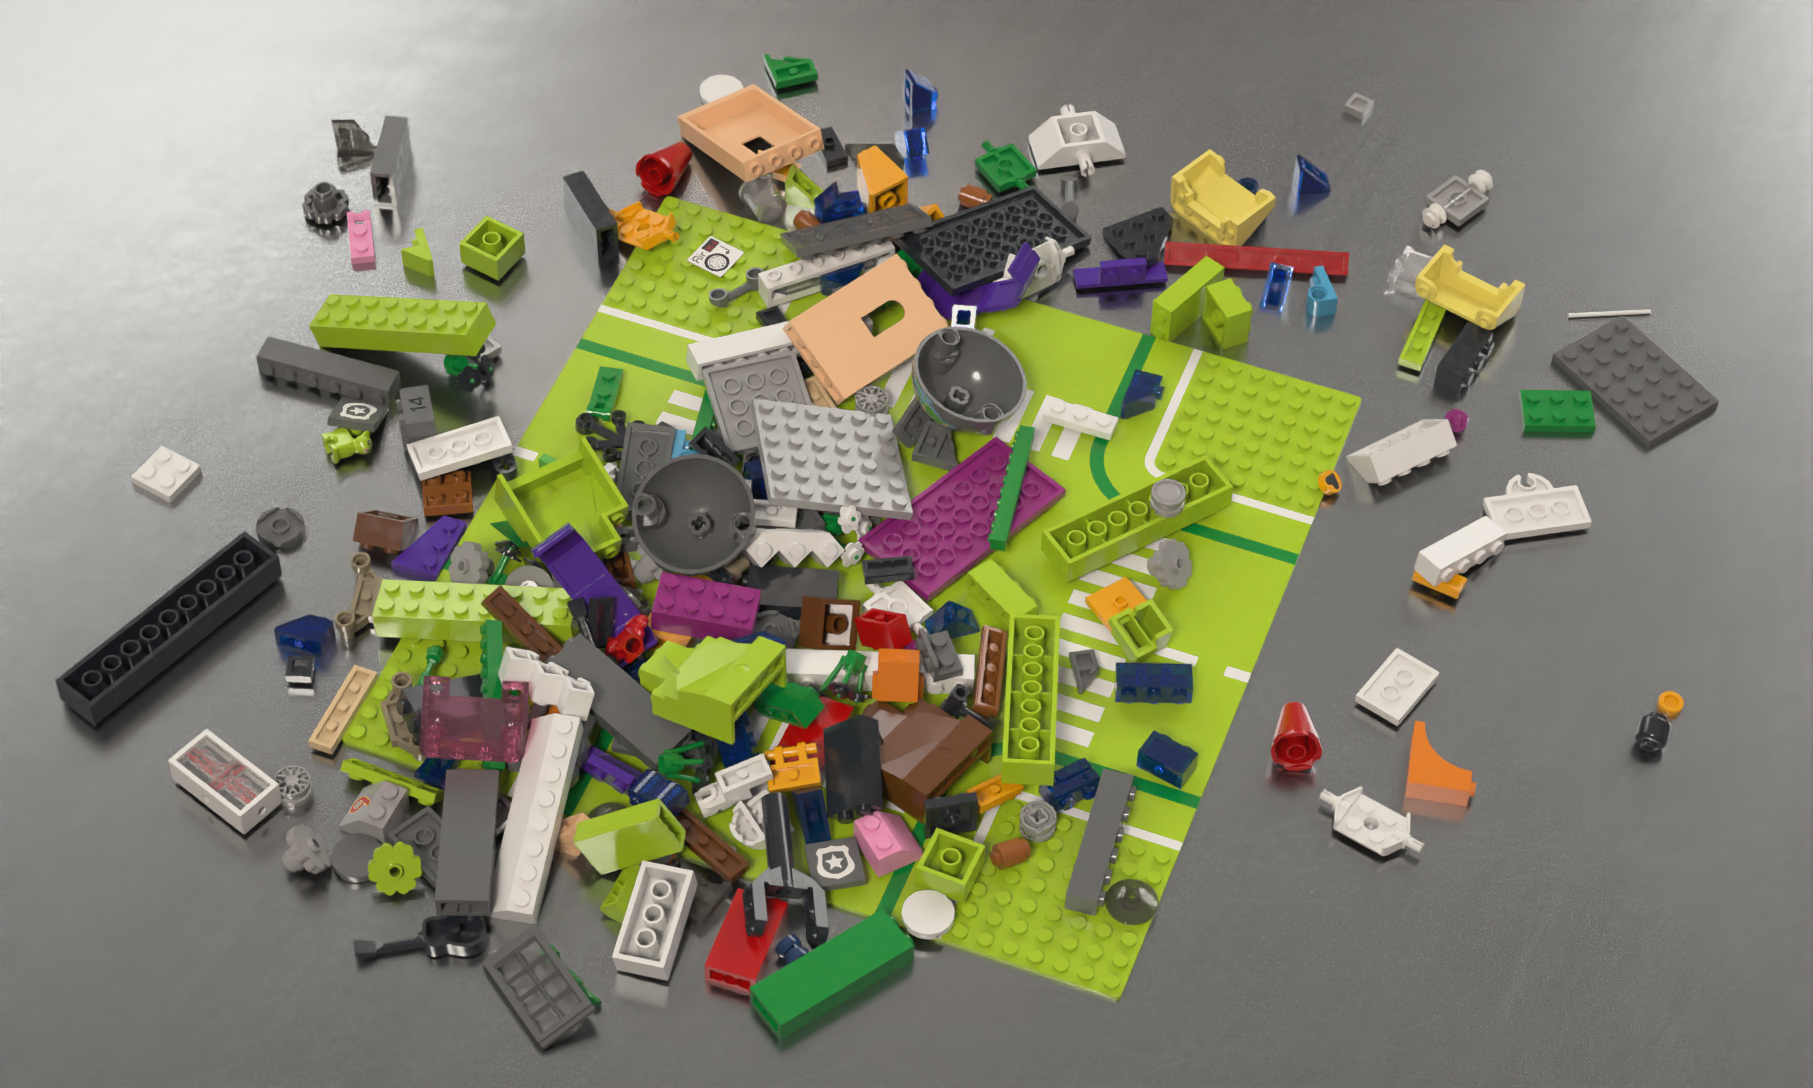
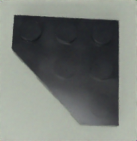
[1103,206,1173,268]

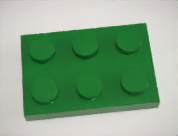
[1519,390,1596,433]

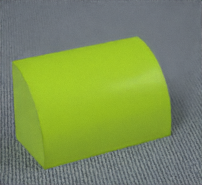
[599,864,641,923]

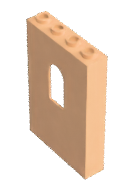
[677,84,824,183]
[783,254,948,406]

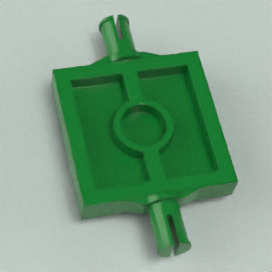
[975,140,1037,193]

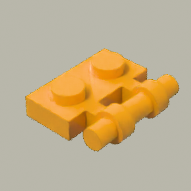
[764,742,822,793]

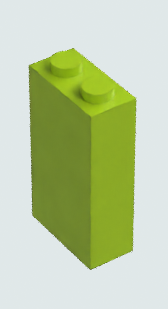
[1150,256,1225,342]
[574,798,686,875]

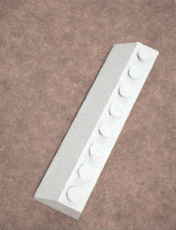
[488,713,584,924]

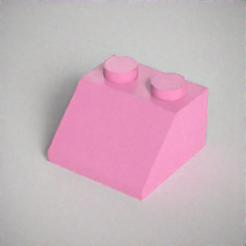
[854,811,924,878]

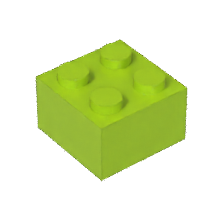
[459,215,526,281]
[1202,278,1253,349]
[915,828,986,904]

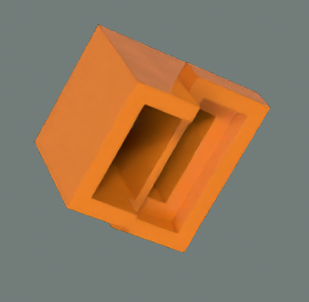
[872,648,924,702]

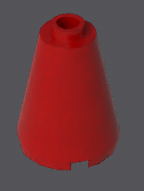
[635,142,692,196]
[1270,702,1322,771]

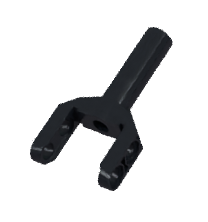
[742,792,829,944]

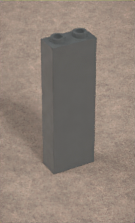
[545,633,693,774]
[435,769,501,916]

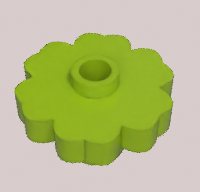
[367,841,422,895]

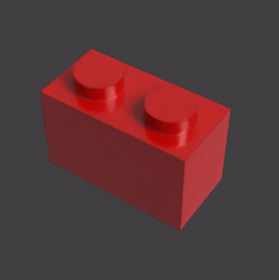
[854,608,913,650]

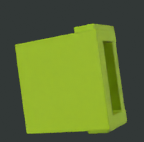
[1108,598,1174,665]

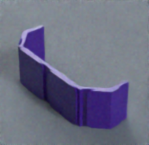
[917,242,1040,320]
[531,522,658,668]

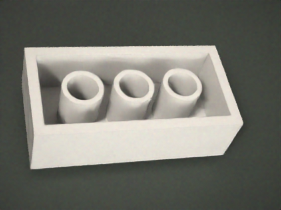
[612,860,698,981]

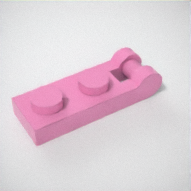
[347,210,375,264]

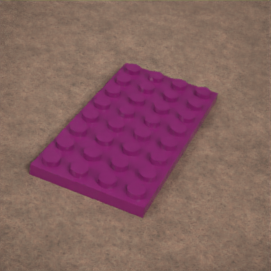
[858,437,1066,602]

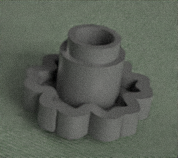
[302,182,349,224]

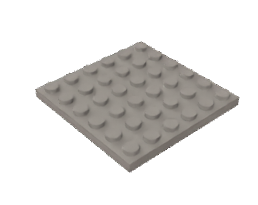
[750,399,913,520]

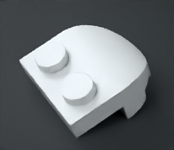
[729,789,795,850]

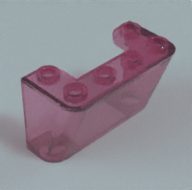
[419,676,529,763]

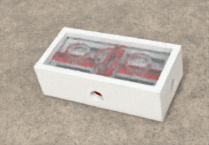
[168,729,282,834]

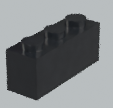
[1434,322,1494,393]

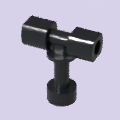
[939,684,999,731]

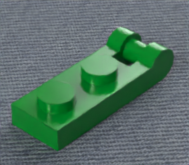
[586,366,624,422]

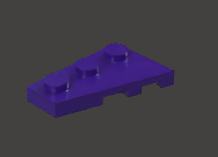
[391,516,467,582]

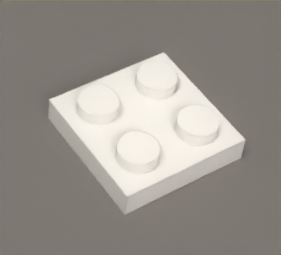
[131,446,201,503]

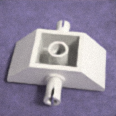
[1029,104,1126,177]

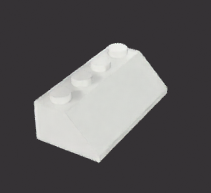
[1346,419,1457,486]

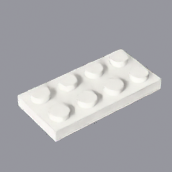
[406,416,513,481]

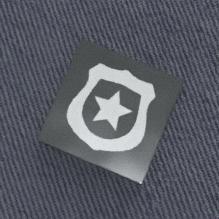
[328,397,388,432]
[804,837,866,891]

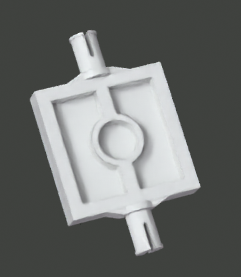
[862,581,933,635]

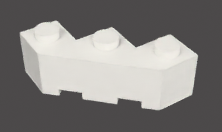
[742,528,845,568]
[498,647,595,721]

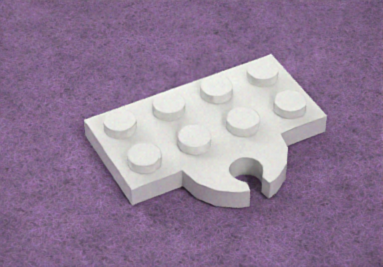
[1483,473,1592,540]

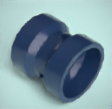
[775,934,810,966]

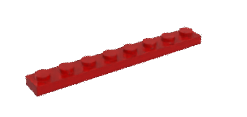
[1164,241,1349,276]

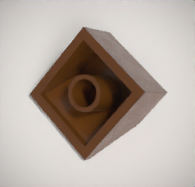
[353,509,419,554]
[798,596,860,650]

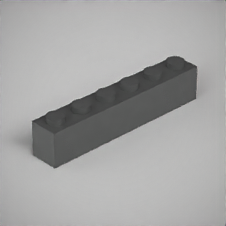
[256,336,401,407]
[1065,768,1137,916]

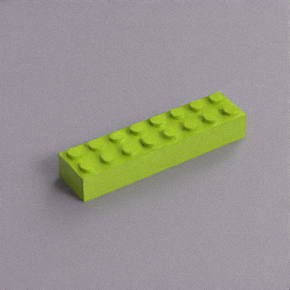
[309,294,497,356]
[1041,455,1233,583]
[372,579,579,646]
[1001,614,1060,786]

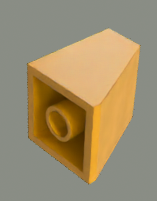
[857,145,908,213]

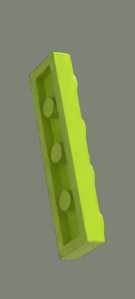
[1398,299,1447,371]
[340,758,445,806]

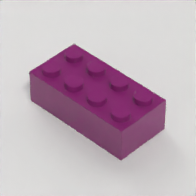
[651,572,761,644]

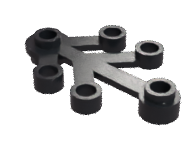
[575,410,645,463]

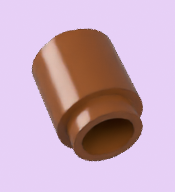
[958,184,993,208]
[990,837,1031,870]

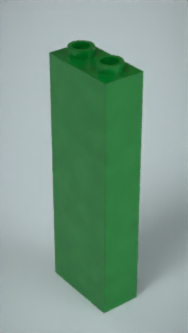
[750,909,915,1040]

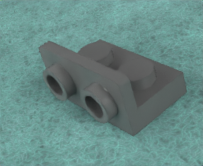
[915,628,963,682]

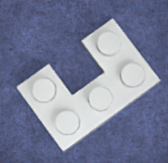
[742,479,798,528]

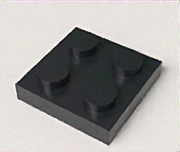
[923,792,978,839]

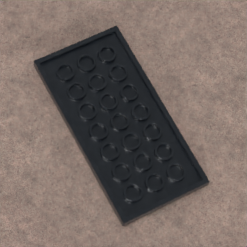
[894,185,1092,296]

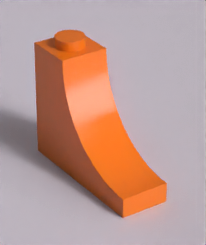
[1405,721,1476,807]

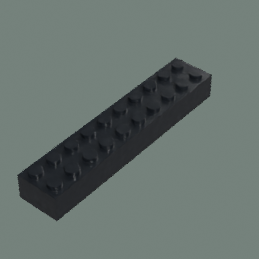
[55,531,282,726]

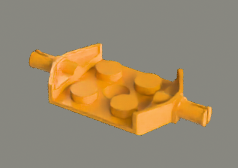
[609,201,679,250]

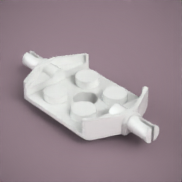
[993,237,1075,299]
[1319,787,1425,856]

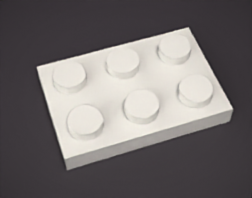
[1355,648,1440,726]

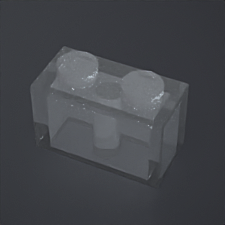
[1388,246,1433,300]

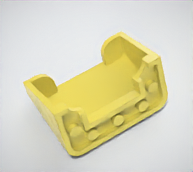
[1170,149,1276,246]
[1415,244,1526,330]

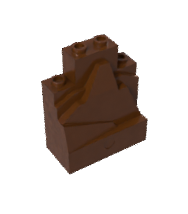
[862,698,993,824]

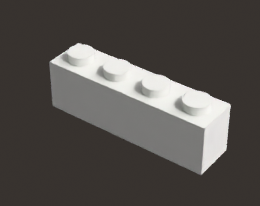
[1414,516,1507,587]

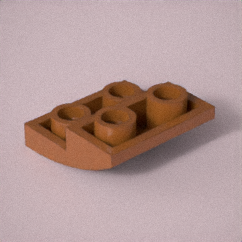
[422,470,473,516]

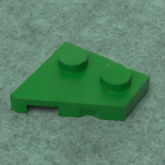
[763,54,818,89]

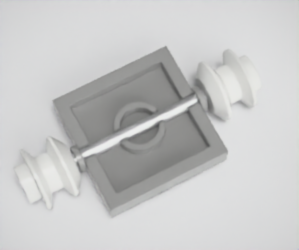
[1422,170,1493,229]

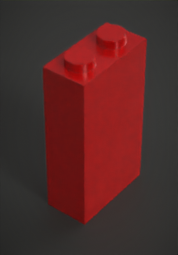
[770,696,854,792]
[704,888,788,993]

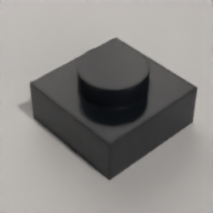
[285,656,315,683]

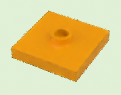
[1085,577,1147,632]

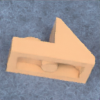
[555,812,590,856]

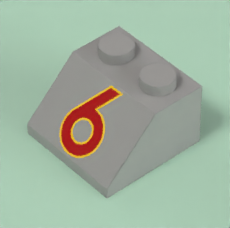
[339,781,410,845]

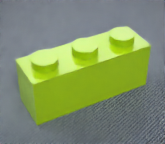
[967,559,1038,630]

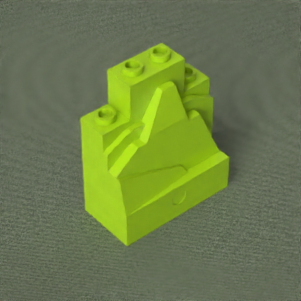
[494,436,629,560]
[638,636,787,745]

